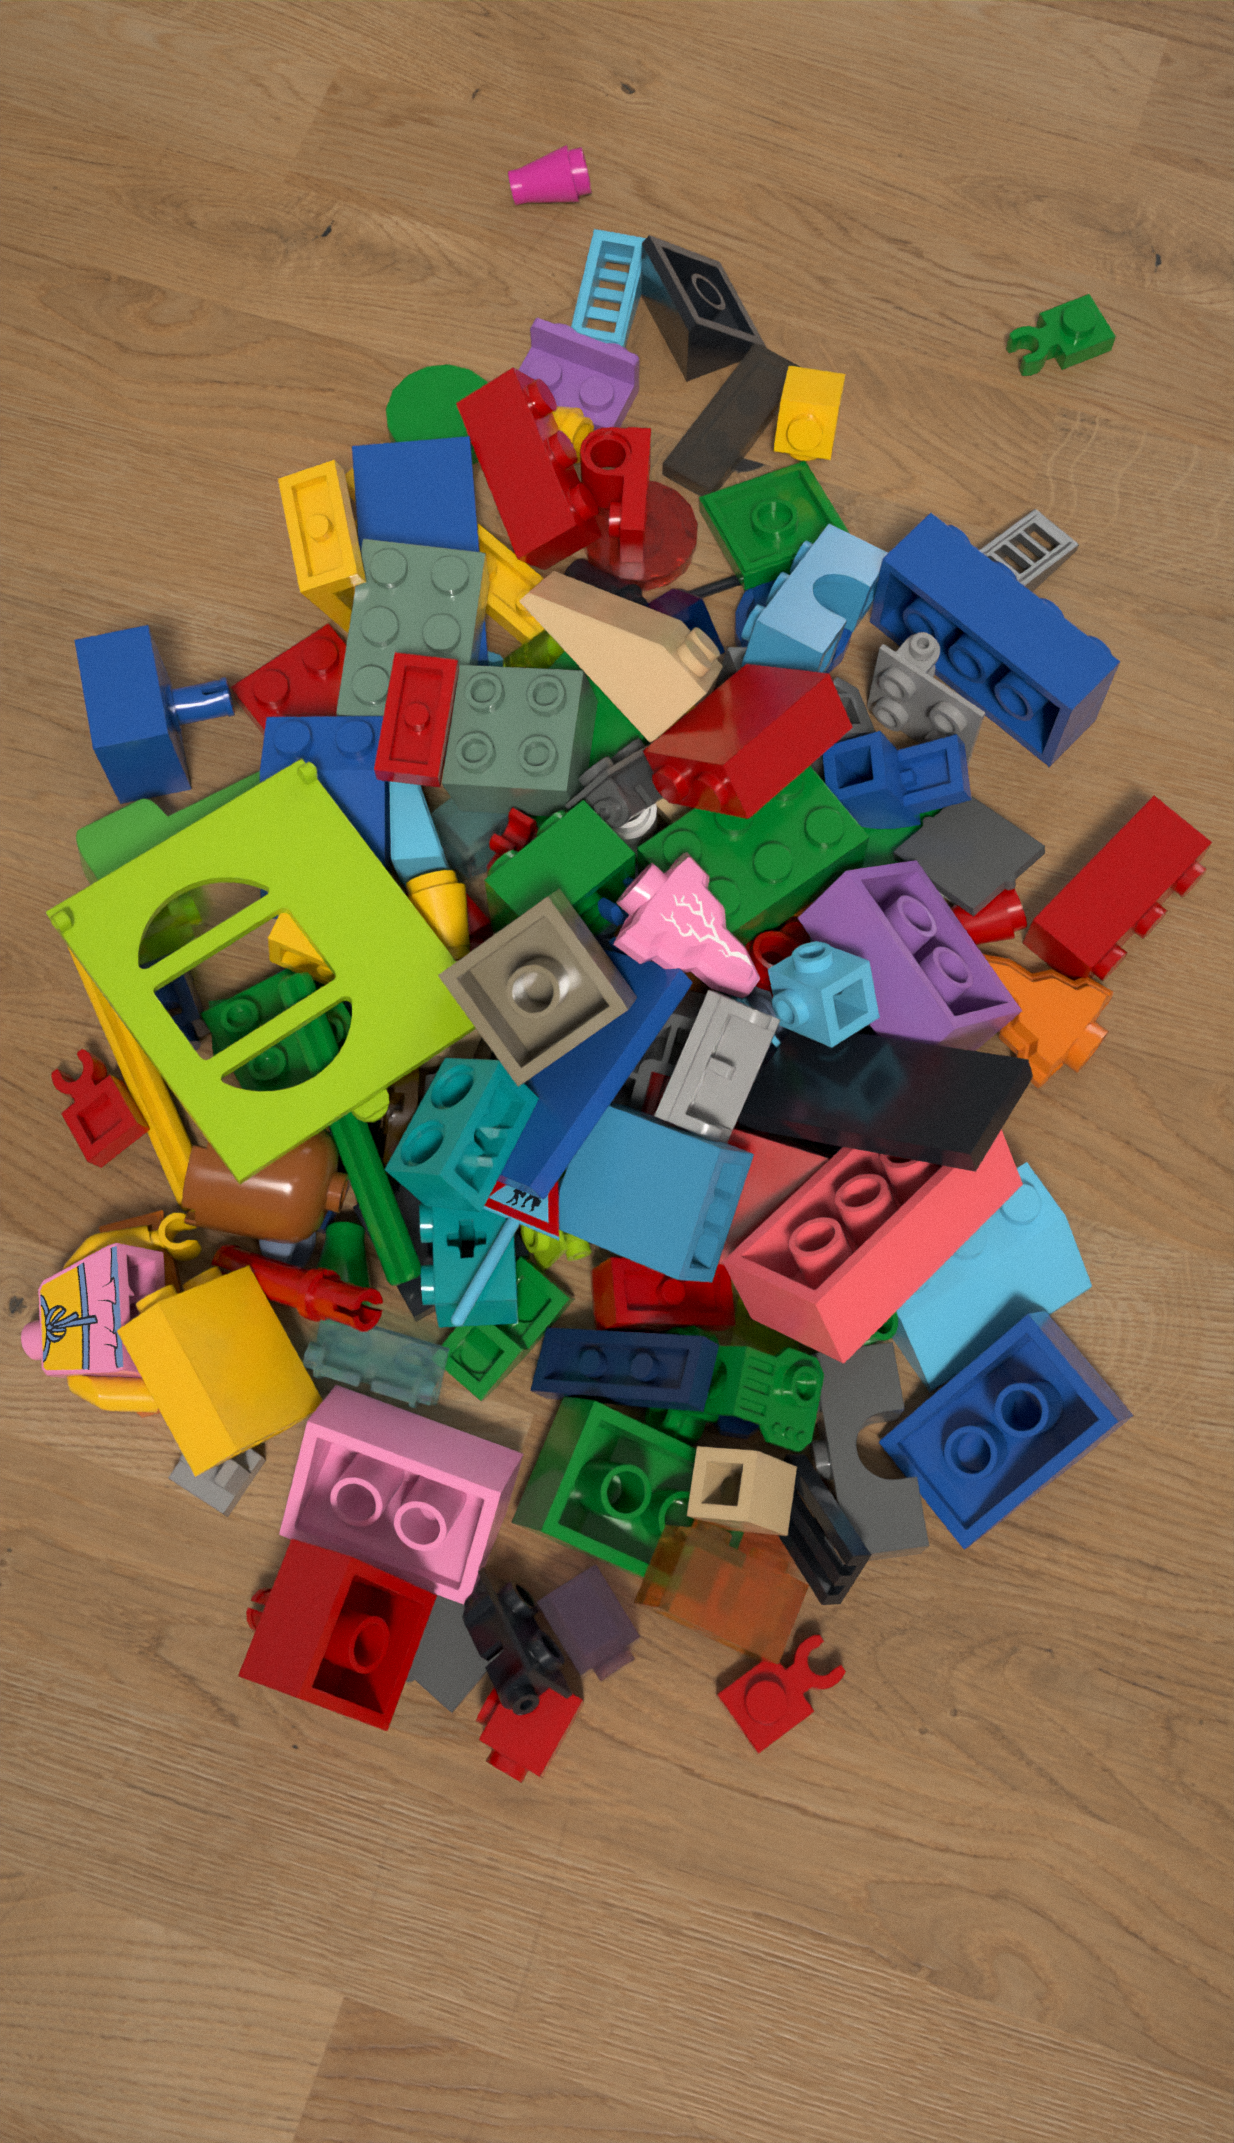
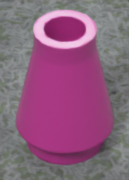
[508,145,592,205]

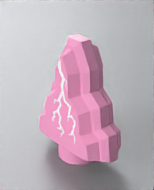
[613,852,760,999]

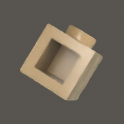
[687,1446,797,1536]

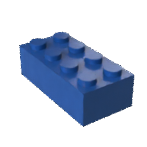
[870,513,1120,767]

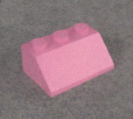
[279,1385,524,1605]

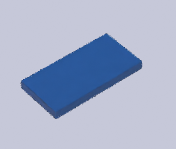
[352,436,489,666]
[497,949,692,1200]

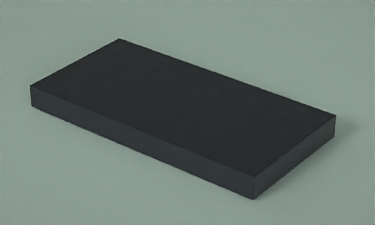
[738,1030,1033,1172]

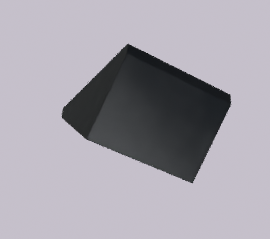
[641,235,766,382]

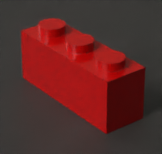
[456,367,602,570]
[1023,795,1212,981]

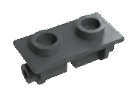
[565,738,664,828]

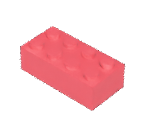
[723,1129,1023,1364]

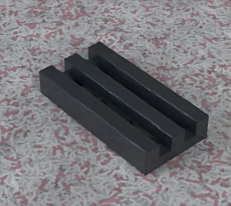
[778,1454,871,1605]

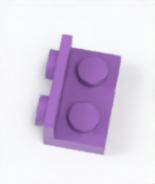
[519,318,639,431]

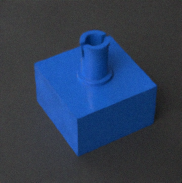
[74,625,235,804]

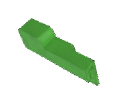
[76,771,260,885]

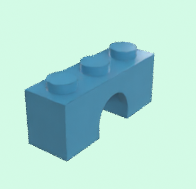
[741,524,888,673]

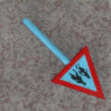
[451,1181,559,1326]

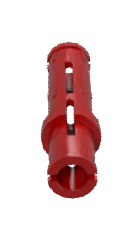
[211,1244,383,1332]

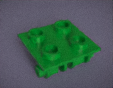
[200,969,352,1091]

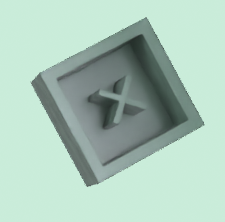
[442,665,598,816]

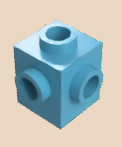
[768,941,880,1047]

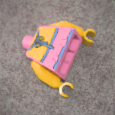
[21,1213,202,1413]

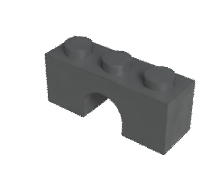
[810,1342,929,1564]

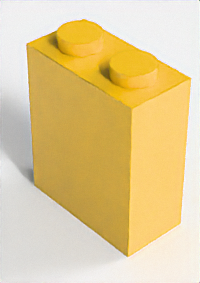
[117,1265,323,1477]

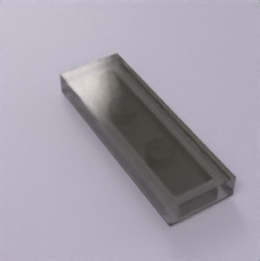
[662,342,800,497]

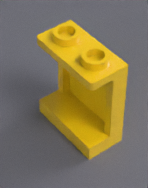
[278,460,366,633]

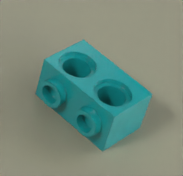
[385,1058,539,1212]

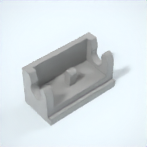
[654,990,781,1143]

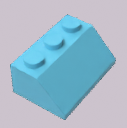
[892,1162,1092,1393]

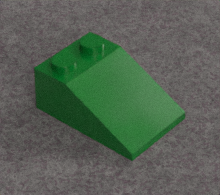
[511,1396,744,1609]

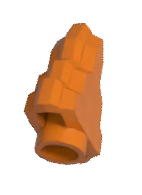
[983,954,1114,1088]

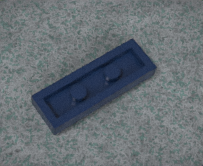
[530,1327,719,1412]

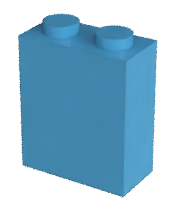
[558,1103,754,1282]

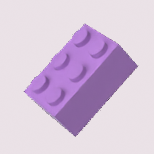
[798,860,1022,1051]

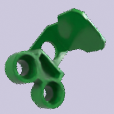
[645,1325,824,1452]

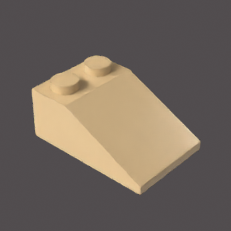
[519,571,723,744]

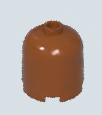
[182,1128,349,1244]

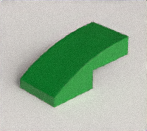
[432,1256,575,1401]

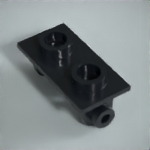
[462,1567,573,1715]

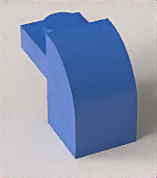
[822,731,972,829]

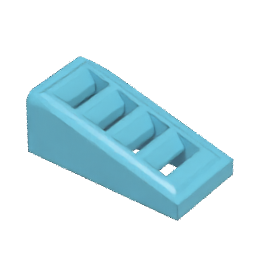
[571,229,646,348]
[389,781,450,887]

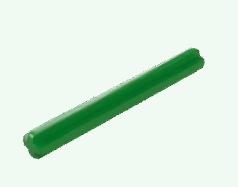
[278,972,421,1286]

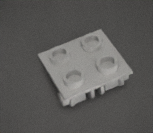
[867,632,986,766]

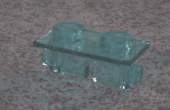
[303,1319,450,1409]

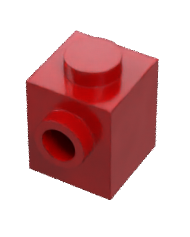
[476,1688,584,1783]

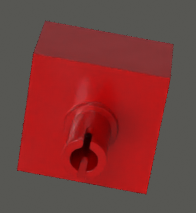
[238,1538,437,1732]

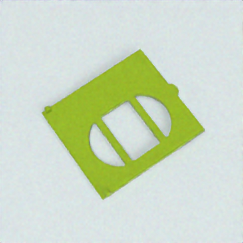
[46,758,476,1185]

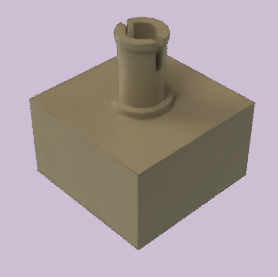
[438,889,638,1087]

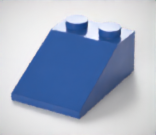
[260,716,393,919]
[879,1311,1134,1550]

